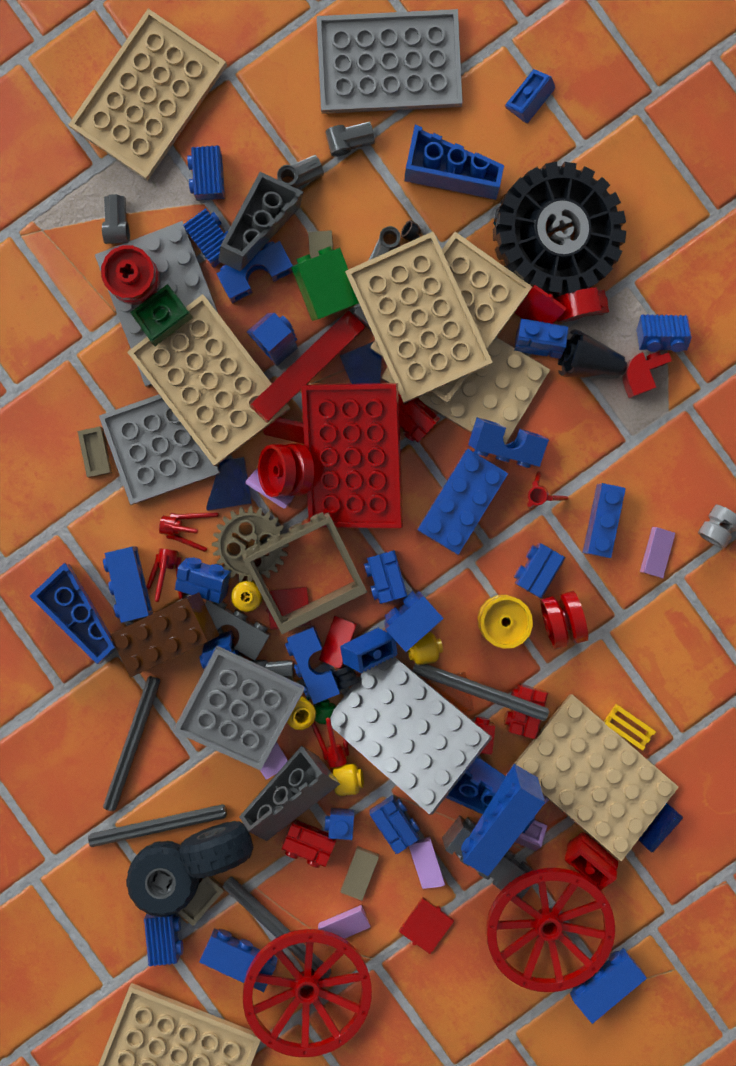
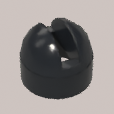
[401,220,421,241]

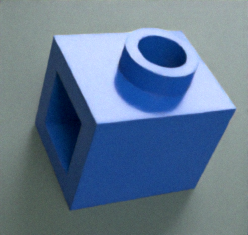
[324,808,354,840]

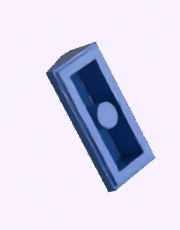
[505,69,555,123]

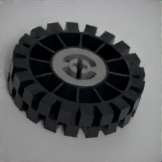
[493,162,626,298]

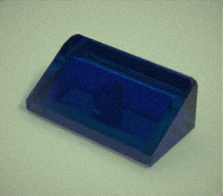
[638,803,683,853]

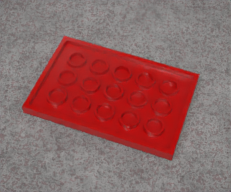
[301,383,403,528]

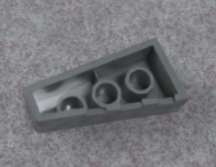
[219,172,303,271]
[239,746,340,841]
[442,815,533,899]

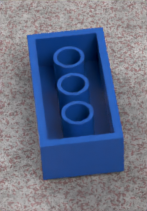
[417,449,508,555]
[384,591,444,652]

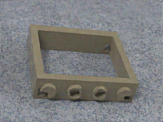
[243,512,367,634]

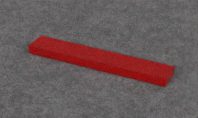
[250,310,365,423]

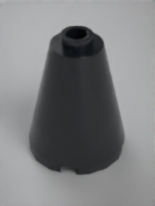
[558,329,627,379]

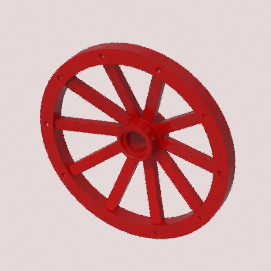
[486,868,615,992]
[243,929,372,1057]

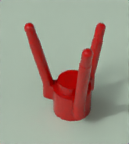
[527,471,569,509]
[159,512,219,552]
[146,548,183,602]
[311,718,350,767]

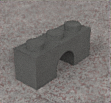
[205,600,271,660]

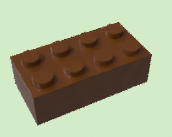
[110,592,220,678]

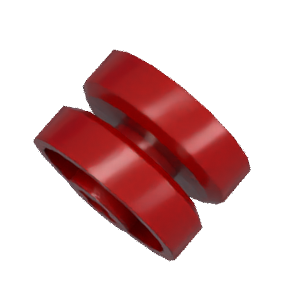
[101,245,160,305]
[258,443,314,497]
[540,591,589,649]

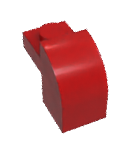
[554,287,609,322]
[622,351,672,398]

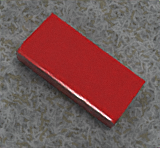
[263,417,304,444]
[319,616,357,669]

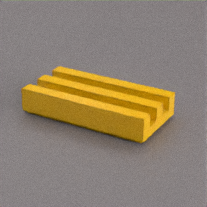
[604,704,656,751]

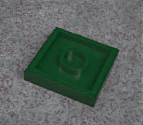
[130,284,193,346]

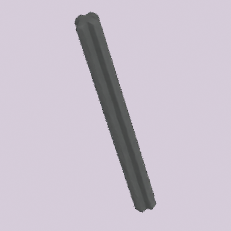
[413,663,549,721]
[103,676,160,811]
[88,804,227,847]
[223,877,331,979]

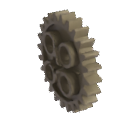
[212,506,289,582]

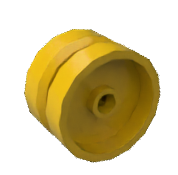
[477,594,533,649]

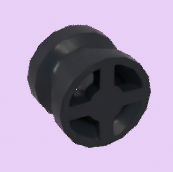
[332,665,361,690]

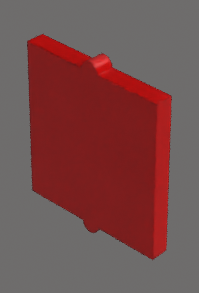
[514,285,566,324]
[266,587,311,630]
[399,897,454,954]

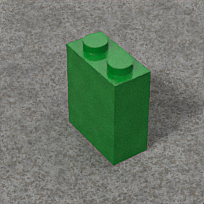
[291,246,359,321]

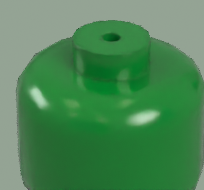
[313,699,336,724]

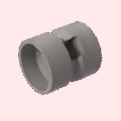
[698,504,736,549]

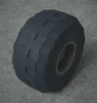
[179,821,254,878]
[126,841,200,917]

